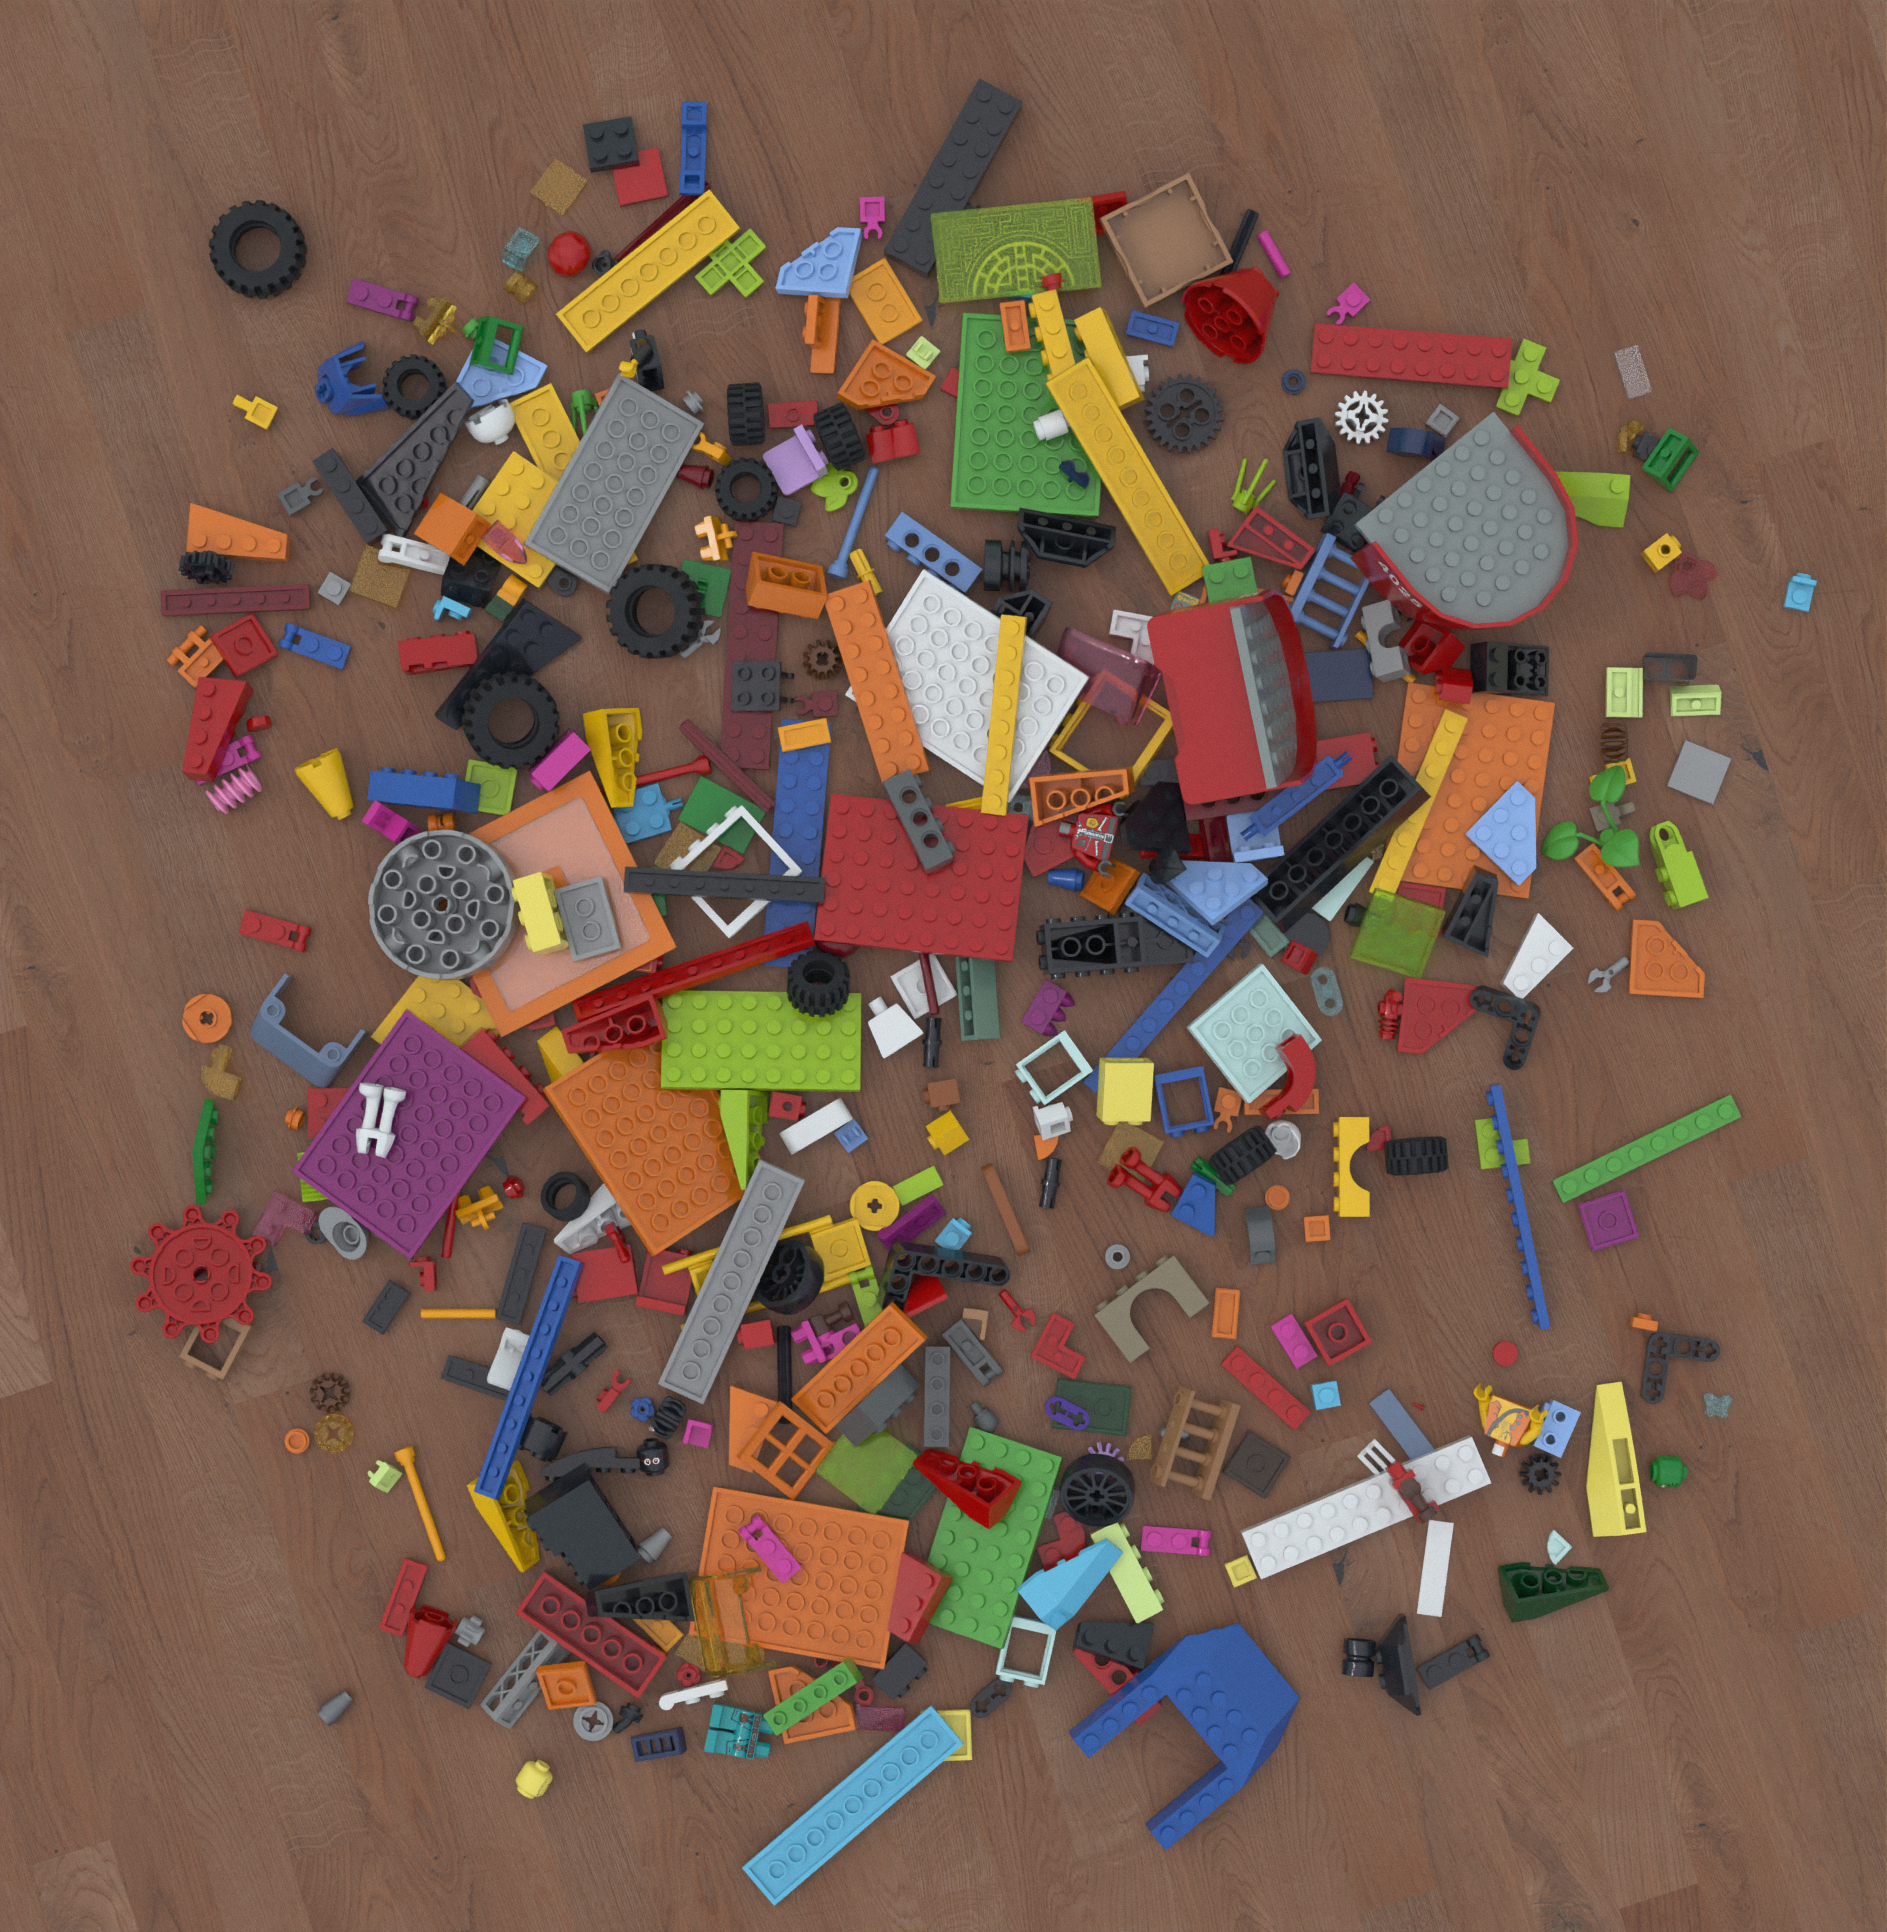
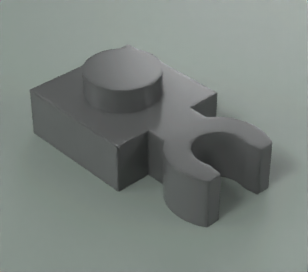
[277,477,325,517]

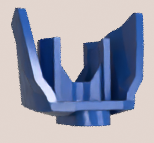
[315,341,390,417]

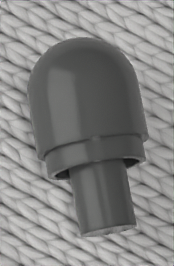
[969,1401,998,1433]

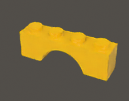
[1333,1117,1370,1217]

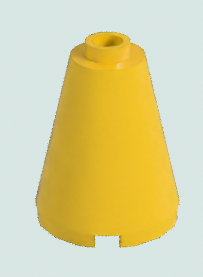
[295,748,354,820]

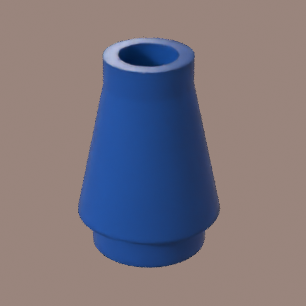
[1047,868,1085,892]

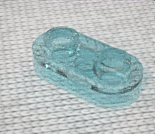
[1310,967,1343,1016]

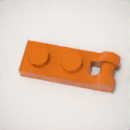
[1573,843,1637,912]

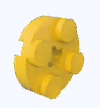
[850,1181,900,1231]

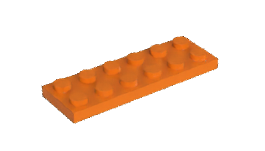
[791,1302,927,1434]

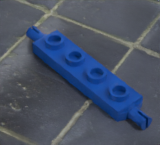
[1240,751,1352,841]

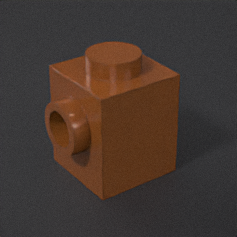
[923,1078,961,1112]

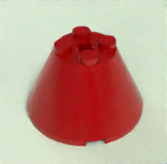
[1182,267,1279,364]

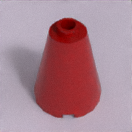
[403,1605,458,1678]

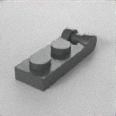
[942,1318,1005,1387]

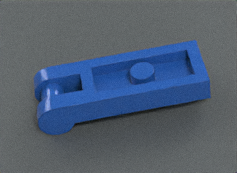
[278,623,352,670]

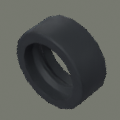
[541,1171,590,1222]

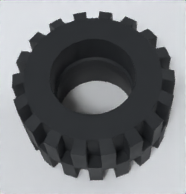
[382,354,447,420]
[727,382,765,446]
[813,402,866,471]
[715,457,778,522]
[787,950,850,1017]
[1209,1125,1277,1185]
[1384,1136,1449,1176]

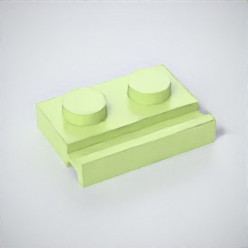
[1605,667,1643,718]

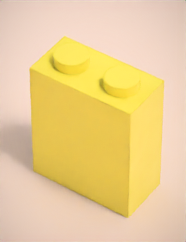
[1096,1058,1154,1125]

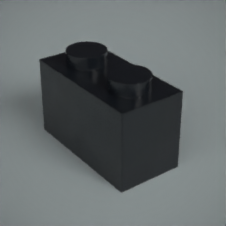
[871,1641,928,1700]

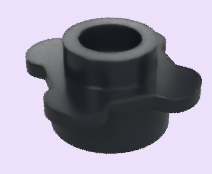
[592,250,619,277]

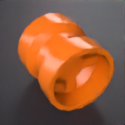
[428,812,456,831]

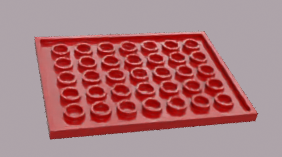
[814,794,1029,963]

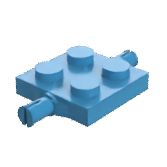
[614,783,684,845]

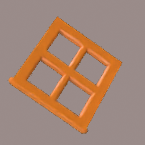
[737,1401,836,1500]

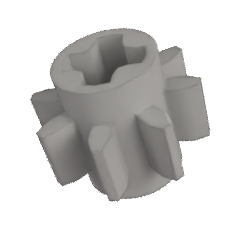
[455,1615,486,1647]

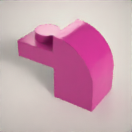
[362,800,422,844]

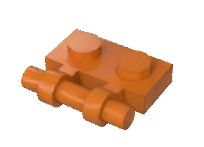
[166,624,224,689]

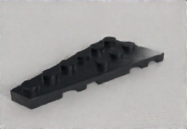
[356,382,474,538]
[434,598,582,730]

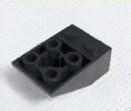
[1470,642,1549,696]

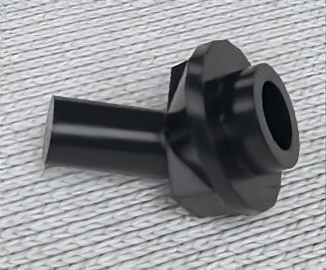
[612,1702,644,1734]

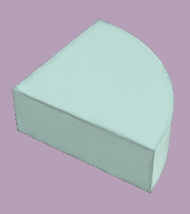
[1547,1529,1572,1565]

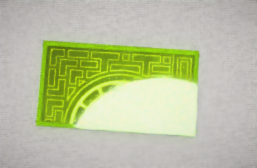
[930,197,1102,304]

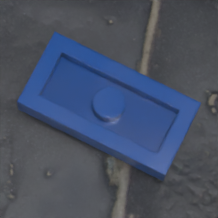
[1125,310,1180,348]

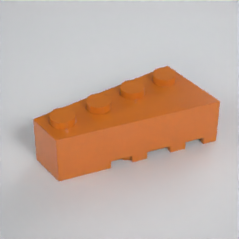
[186,503,291,563]
[1029,766,1135,827]

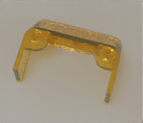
[689,1566,779,1676]

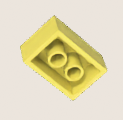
[511,872,569,955]

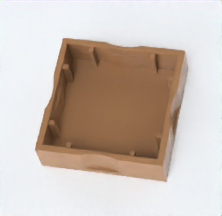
[1099,173,1233,308]

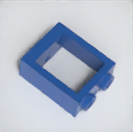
[1153,1066,1214,1138]

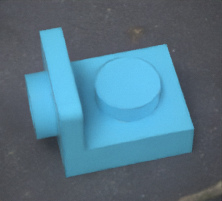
[1783,573,1817,612]
[432,596,473,622]
[935,1217,972,1250]

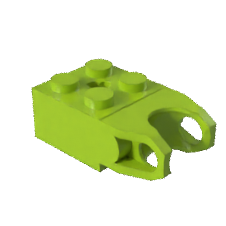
[1649,821,1709,910]

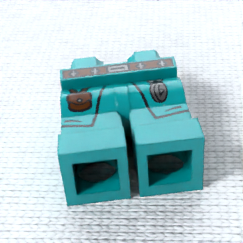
[704,1701,773,1760]

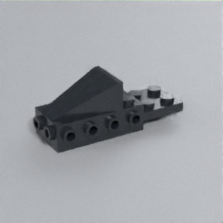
[1036,912,1194,979]

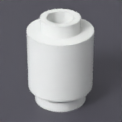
[1033,409,1070,441]

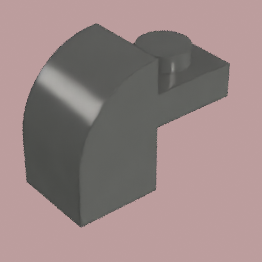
[1245,1205,1275,1265]

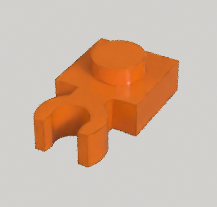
[1213,1087,1242,1133]

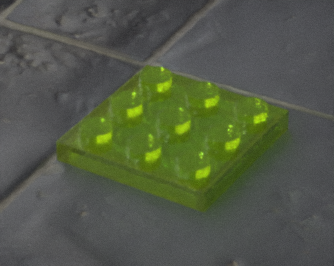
[1350,888,1446,979]
[815,1429,919,1514]

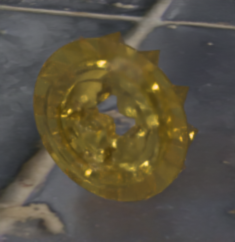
[314,1413,354,1453]

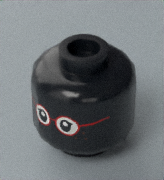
[636,1438,670,1476]

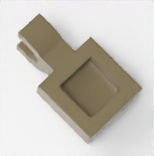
[1589,802,1636,832]

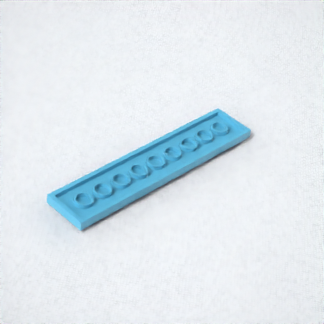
[742,1705,964,1906]

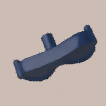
[1059,460,1090,489]

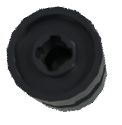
[1341,1638,1376,1677]

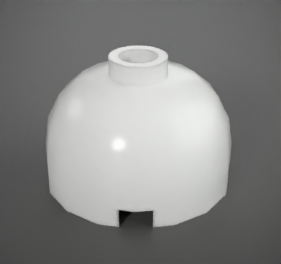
[464,399,515,445]

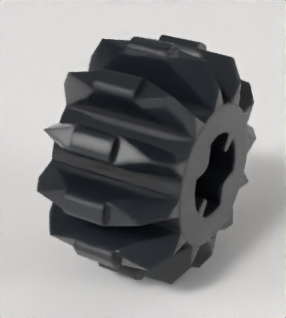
[649,1396,687,1440]
[1518,1452,1562,1495]

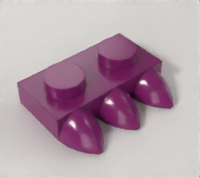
[1021,979,1075,1037]

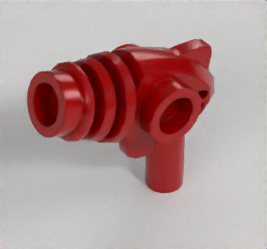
[1377,989,1403,1039]

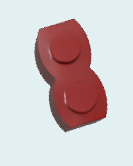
[865,419,920,463]
[1433,667,1473,704]

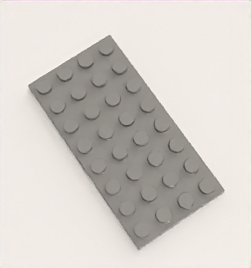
[523,373,704,595]

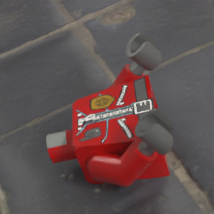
[1058,801,1129,878]

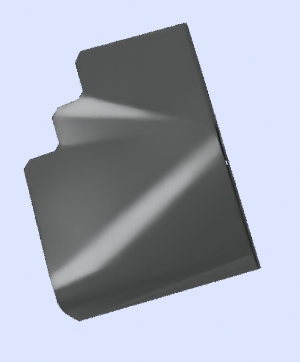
[1643,652,1698,684]

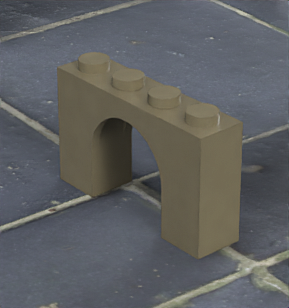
[1094,1254,1209,1363]

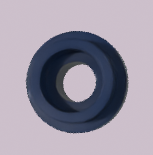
[1281,369,1306,394]

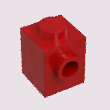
[768,1091,807,1121]

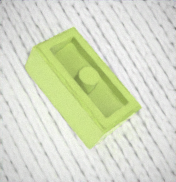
[1669,685,1722,716]

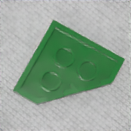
[192,1099,219,1204]

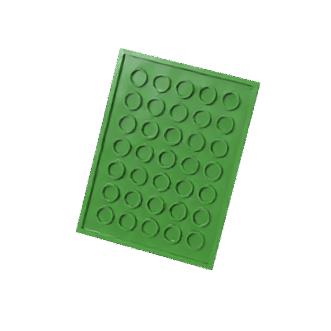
[950,313,1101,518]

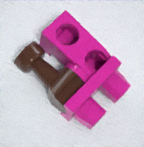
[791,1301,861,1365]

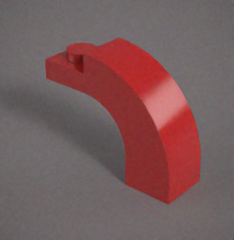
[1258,1033,1316,1119]

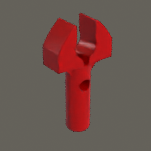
[604,1221,630,1263]
[999,1289,1035,1332]

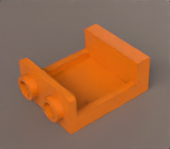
[414,492,491,565]

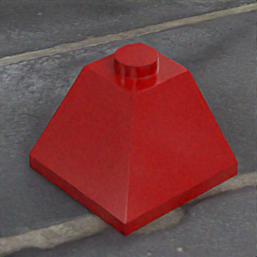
[1397,619,1466,675]
[903,1274,948,1318]

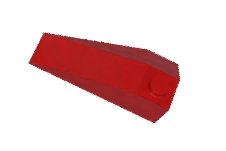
[561,993,668,1054]

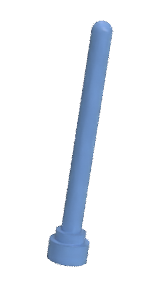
[827,466,879,580]

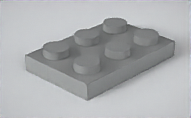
[554,876,622,962]

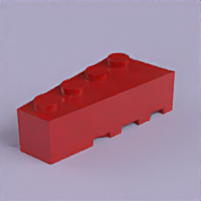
[182,677,254,782]
[459,1026,550,1125]

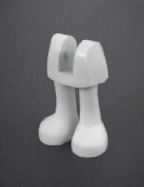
[356,1083,406,1158]

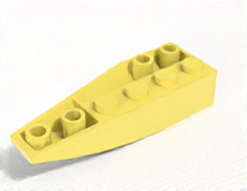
[1586,1382,1646,1537]

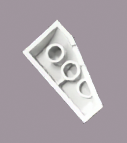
[554,1183,631,1255]

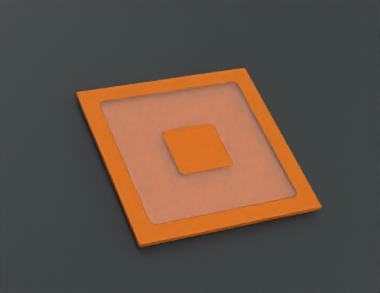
[440,771,677,1038]

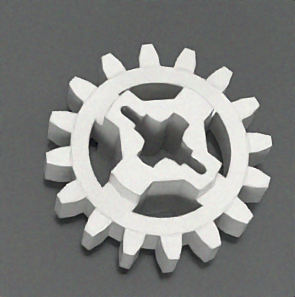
[1334,391,1388,445]

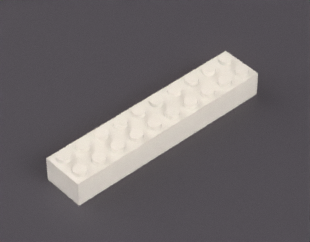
[1240,1435,1491,1579]

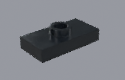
[362,1280,411,1335]

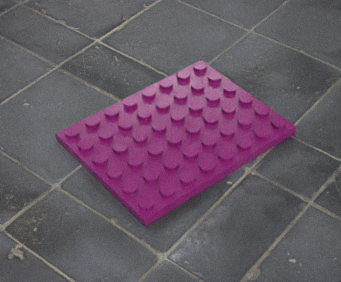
[291,1009,527,1260]

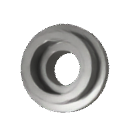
[1105,1244,1130,1269]

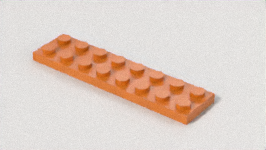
[825,580,931,784]

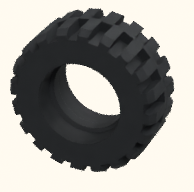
[209,200,307,299]
[606,564,705,659]
[462,671,560,770]

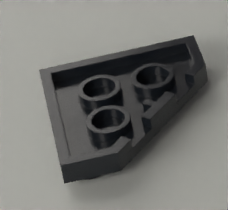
[1120,781,1192,855]

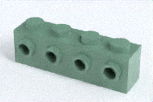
[955,957,1000,1041]

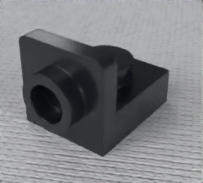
[1631,431,1660,462]

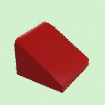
[1281,940,1318,975]

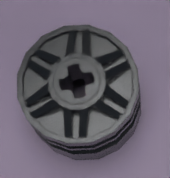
[983,540,1031,592]

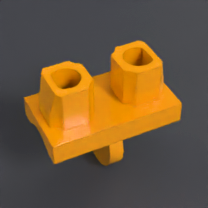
[695,516,738,562]
[455,1186,504,1230]

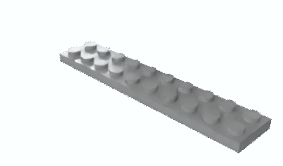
[658,1159,805,1404]

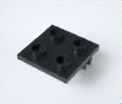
[1320,482,1386,553]
[732,661,795,711]

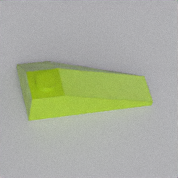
[1555,471,1630,528]

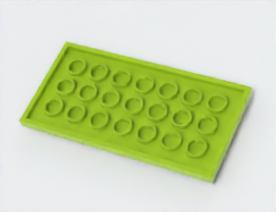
[661,990,861,1092]

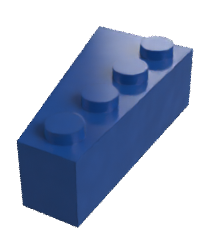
[367,767,481,814]

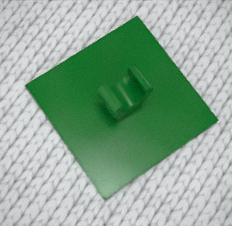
[673,559,731,618]

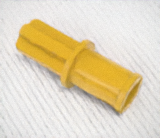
[849,549,883,596]

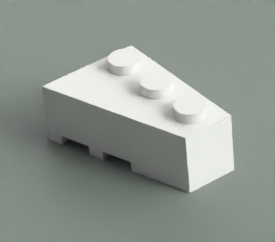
[1500,913,1573,999]

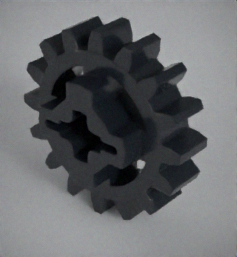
[179,550,234,585]

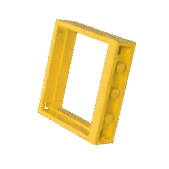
[1048,669,1174,802]

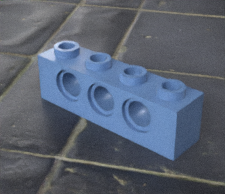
[885,512,983,595]

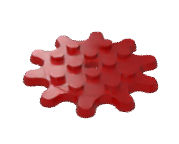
[130,1205,272,1344]

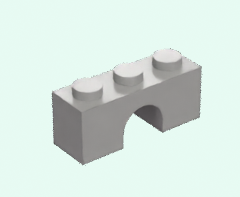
[1361,600,1411,683]

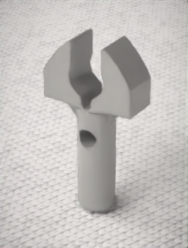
[680,620,721,658]
[1587,956,1630,993]

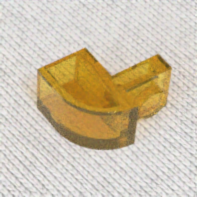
[201,1044,243,1101]

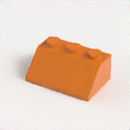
[745,551,827,619]

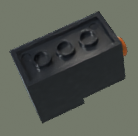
[524,1463,641,1591]

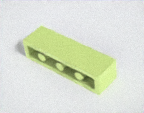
[1090,1522,1165,1623]

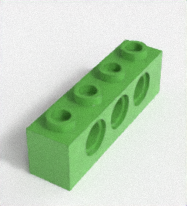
[763,1657,864,1736]

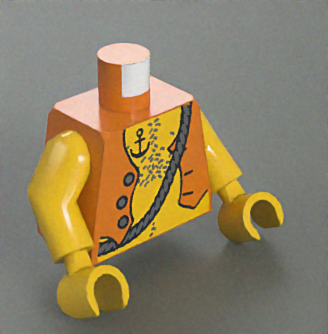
[1474,1383,1549,1458]

